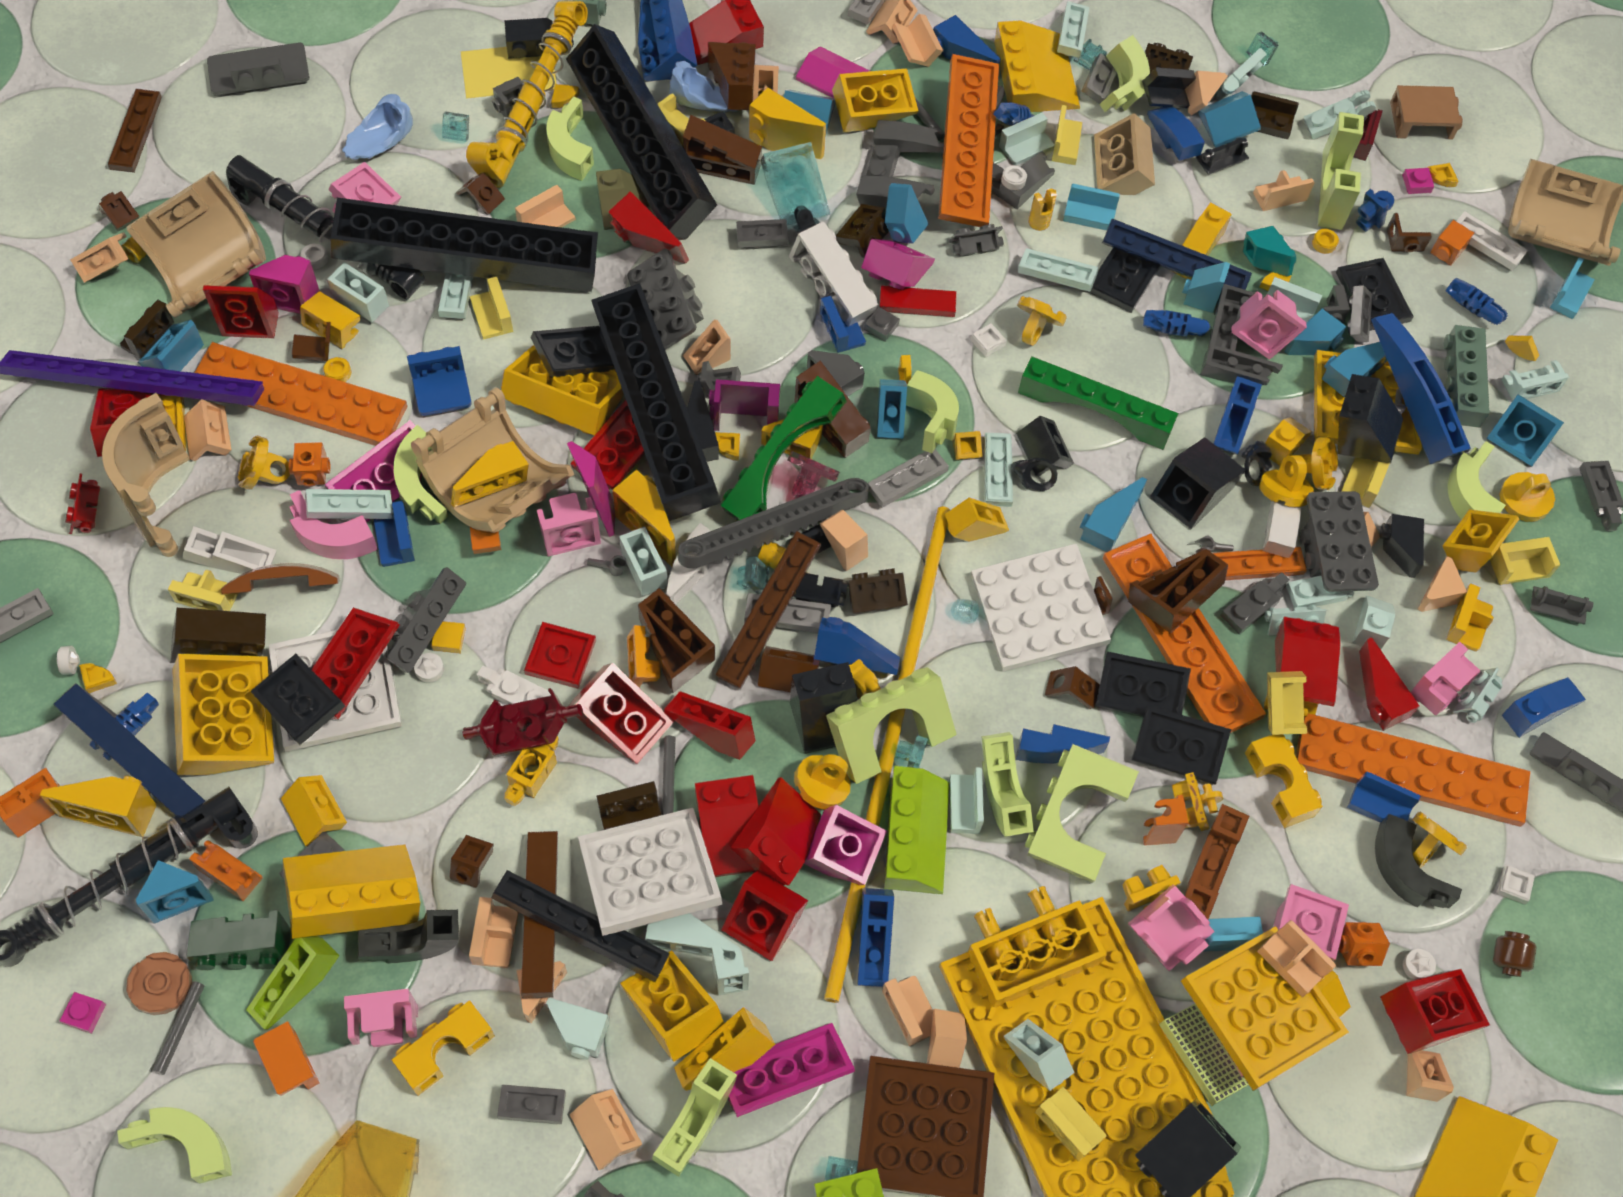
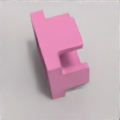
[328,162,401,213]
[1231,290,1307,360]
[537,493,601,557]
[1411,642,1480,715]
[1128,884,1214,971]
[1273,884,1349,962]
[344,989,418,1047]

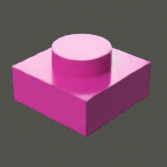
[1402,168,1434,194]
[60,992,106,1034]

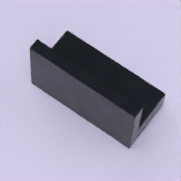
[1142,67,1196,108]
[1016,416,1074,477]

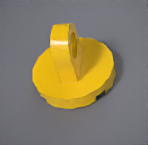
[1017,296,1067,346]
[238,435,290,490]
[1293,437,1338,490]
[1259,455,1314,507]
[1499,472,1555,522]
[794,754,851,810]
[1412,811,1467,868]

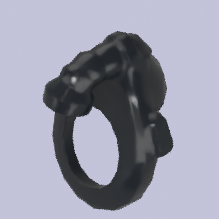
[1241,441,1272,487]
[1011,457,1058,491]

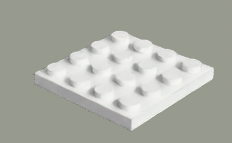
[971,544,1111,672]
[269,630,402,752]
[578,808,722,936]

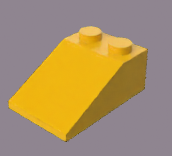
[832,68,919,132]
[749,88,826,159]
[613,469,676,567]
[40,776,157,837]
[620,950,724,1062]

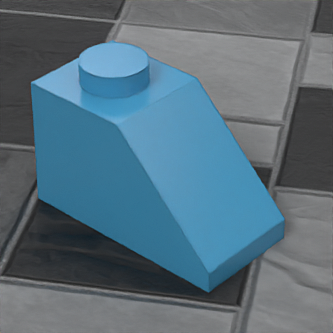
[885,183,928,244]
[1284,308,1346,355]
[877,379,907,439]

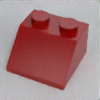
[721,870,809,961]

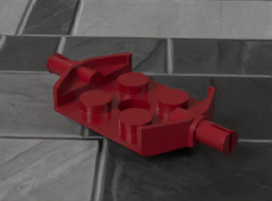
[462,688,583,756]

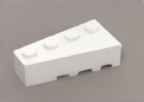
[789,221,878,327]

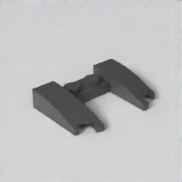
[856,120,944,208]
[941,123,1055,209]
[1200,284,1283,385]

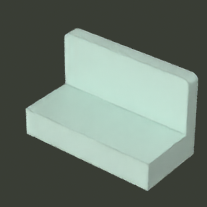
[999,112,1054,166]
[1267,277,1322,323]
[949,767,984,834]

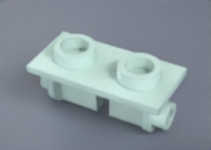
[1265,605,1327,636]
[1453,667,1503,723]

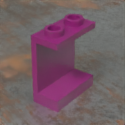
[709,379,780,431]

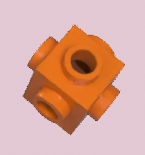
[289,442,331,487]
[1338,922,1390,966]

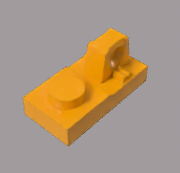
[627,625,660,688]

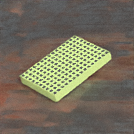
[1159,1004,1249,1106]

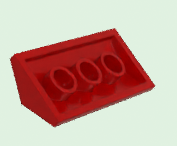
[570,400,645,490]
[312,607,400,719]

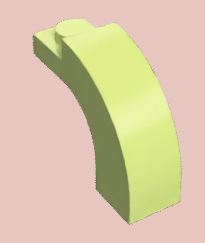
[1099,35,1150,112]
[546,96,594,181]
[906,370,959,453]
[394,425,448,524]
[1448,441,1506,519]
[981,732,1034,837]
[652,1058,737,1177]
[117,1107,232,1184]

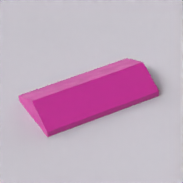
[796,46,870,98]
[324,420,422,523]
[567,441,616,537]
[728,1023,855,1117]

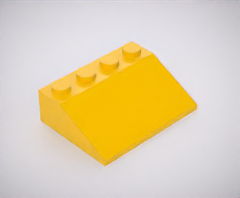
[994,20,1080,112]
[501,345,624,436]
[172,654,274,775]
[283,844,420,939]
[1414,1096,1558,1197]

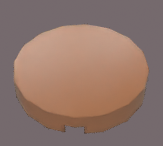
[126,952,192,1015]

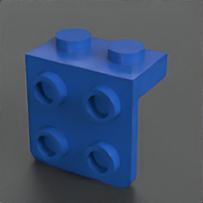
[407,346,472,416]

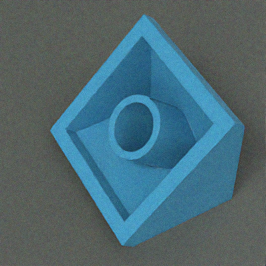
[784,89,835,137]
[1198,91,1261,148]
[137,320,204,371]
[1487,394,1564,466]
[136,860,214,924]

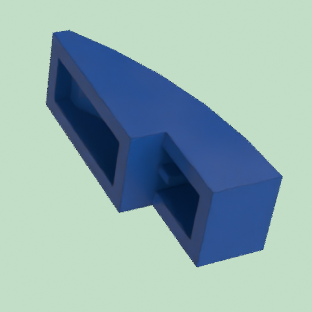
[1147,107,1205,161]
[1213,376,1262,455]
[1016,724,1110,764]

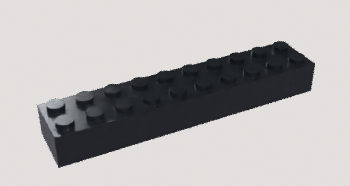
[566,24,717,239]
[331,197,598,292]
[591,283,721,521]

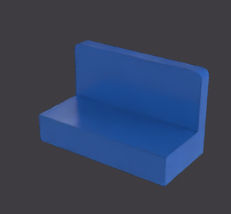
[820,296,866,353]
[374,501,415,567]
[1347,772,1421,823]

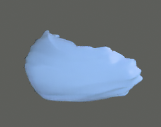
[670,61,738,112]
[342,94,413,160]

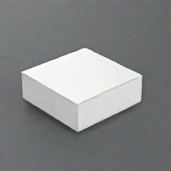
[970,323,1007,357]
[1497,865,1535,904]

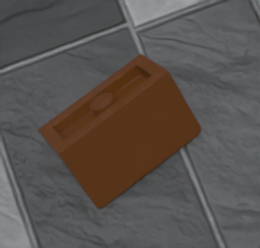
[758,646,820,693]

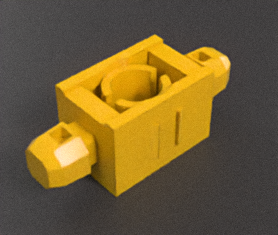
[504,736,559,806]

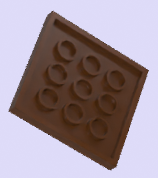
[856,1056,995,1197]

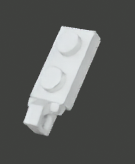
[477,666,551,705]

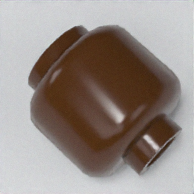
[1493,931,1537,977]

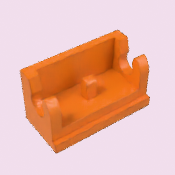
[0,767,60,838]
[1143,795,1188,846]
[189,840,263,901]

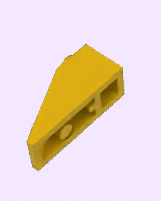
[1168,202,1232,280]
[451,441,529,508]
[674,1007,775,1091]

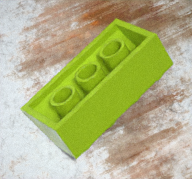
[884,766,950,895]

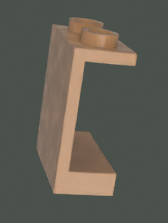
[1390,85,1463,140]

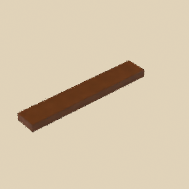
[716,531,821,690]
[521,831,558,999]

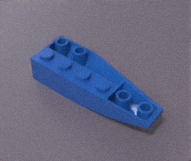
[638,0,697,81]
[1371,313,1471,464]

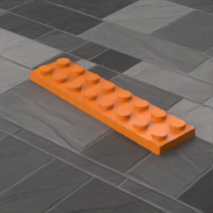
[938,54,999,227]
[194,342,408,446]
[1102,533,1266,733]
[1296,713,1530,827]

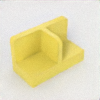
[168,570,239,611]

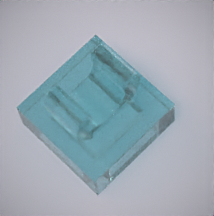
[1246,32,1279,66]
[1073,39,1107,71]
[442,111,469,142]
[737,556,770,594]
[895,735,928,768]
[824,1156,858,1181]

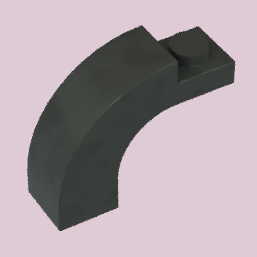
[1375,814,1462,908]
[358,909,459,963]

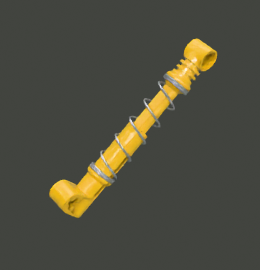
[466,1,588,188]

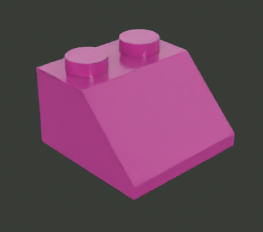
[861,239,935,290]
[249,255,320,314]
[804,805,887,885]

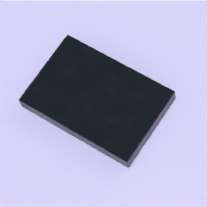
[1087,248,1161,313]
[1336,258,1414,331]
[530,326,615,377]
[1096,651,1191,717]
[250,653,346,745]
[1131,705,1231,785]

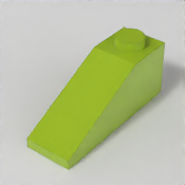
[246,936,340,1030]

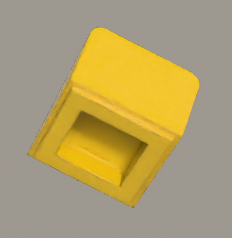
[952,431,982,459]

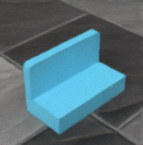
[1063,184,1120,230]
[1550,257,1595,319]
[1203,917,1263,952]

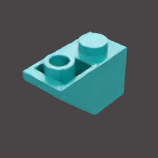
[1242,226,1296,276]

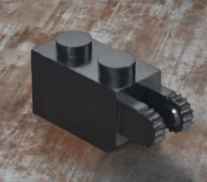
[504,18,574,59]

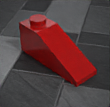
[1359,637,1420,731]
[664,691,756,760]

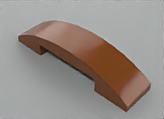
[221,563,340,594]
[1184,804,1250,920]

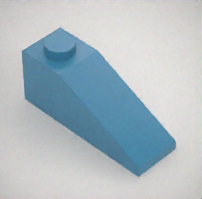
[1322,342,1388,397]
[1080,477,1147,552]

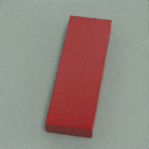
[879,285,957,317]

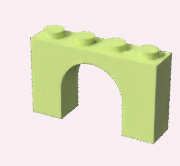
[1318,112,1364,230]
[826,667,957,784]
[1025,744,1139,883]

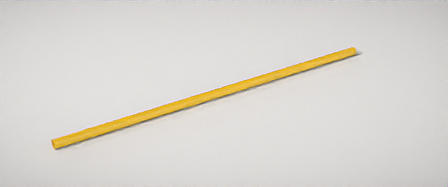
[824,506,950,1003]

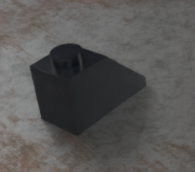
[1380,514,1424,578]

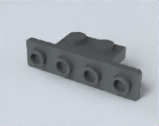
[386,567,466,673]
[1530,732,1623,812]

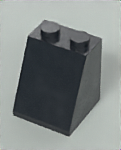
[1337,374,1403,463]
[1150,437,1246,529]
[790,662,857,754]
[1135,1098,1241,1197]

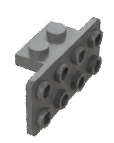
[207,42,310,95]
[627,249,704,350]
[1300,491,1379,592]

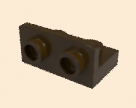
[1145,43,1193,73]
[1251,91,1299,139]
[836,204,889,258]
[120,299,174,359]
[845,568,908,614]
[596,781,661,830]

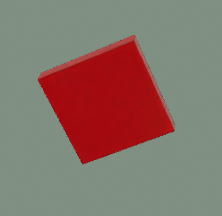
[524,622,596,689]

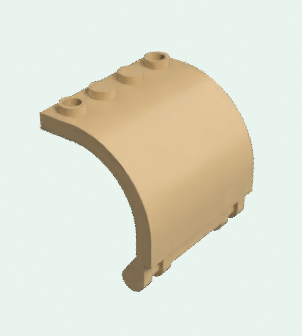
[1508,158,1623,266]
[127,171,266,318]
[411,387,574,533]
[102,393,190,557]

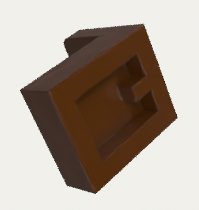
[99,191,140,232]
[450,835,494,888]

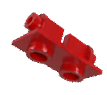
[65,473,100,534]

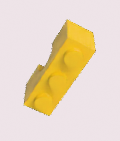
[1245,734,1323,828]
[392,1000,495,1096]

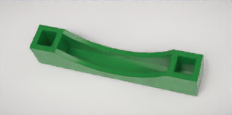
[1018,356,1179,450]
[720,376,847,521]

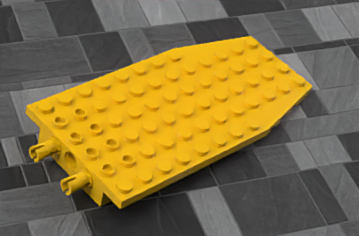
[939,886,1234,1197]

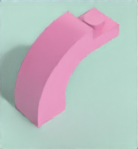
[289,490,378,559]

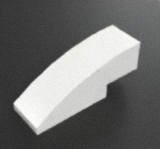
[1263,500,1301,558]
[666,523,711,605]
[182,526,277,573]

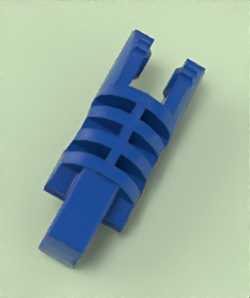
[993,102,1035,125]
[1446,278,1508,325]
[1143,310,1210,337]
[90,693,159,761]

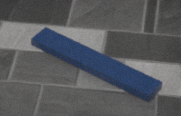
[1102,219,1252,290]
[54,684,205,816]

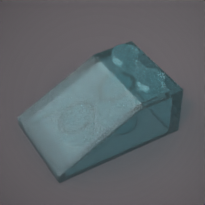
[761,142,830,226]

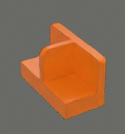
[253,1021,320,1096]

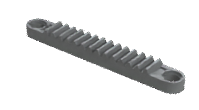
[678,478,869,569]

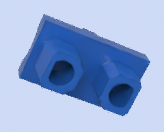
[1356,188,1394,232]

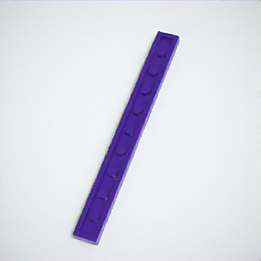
[0,350,264,406]

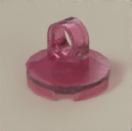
[787,451,840,498]

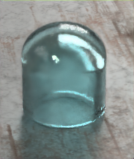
[951,599,979,623]

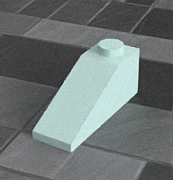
[645,913,736,960]

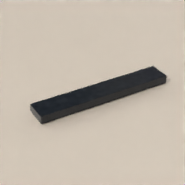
[491,870,670,982]

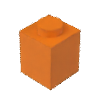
[1430,220,1474,266]

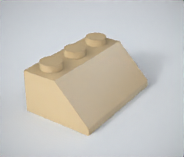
[1094,113,1155,195]

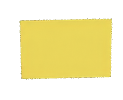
[461,47,557,99]

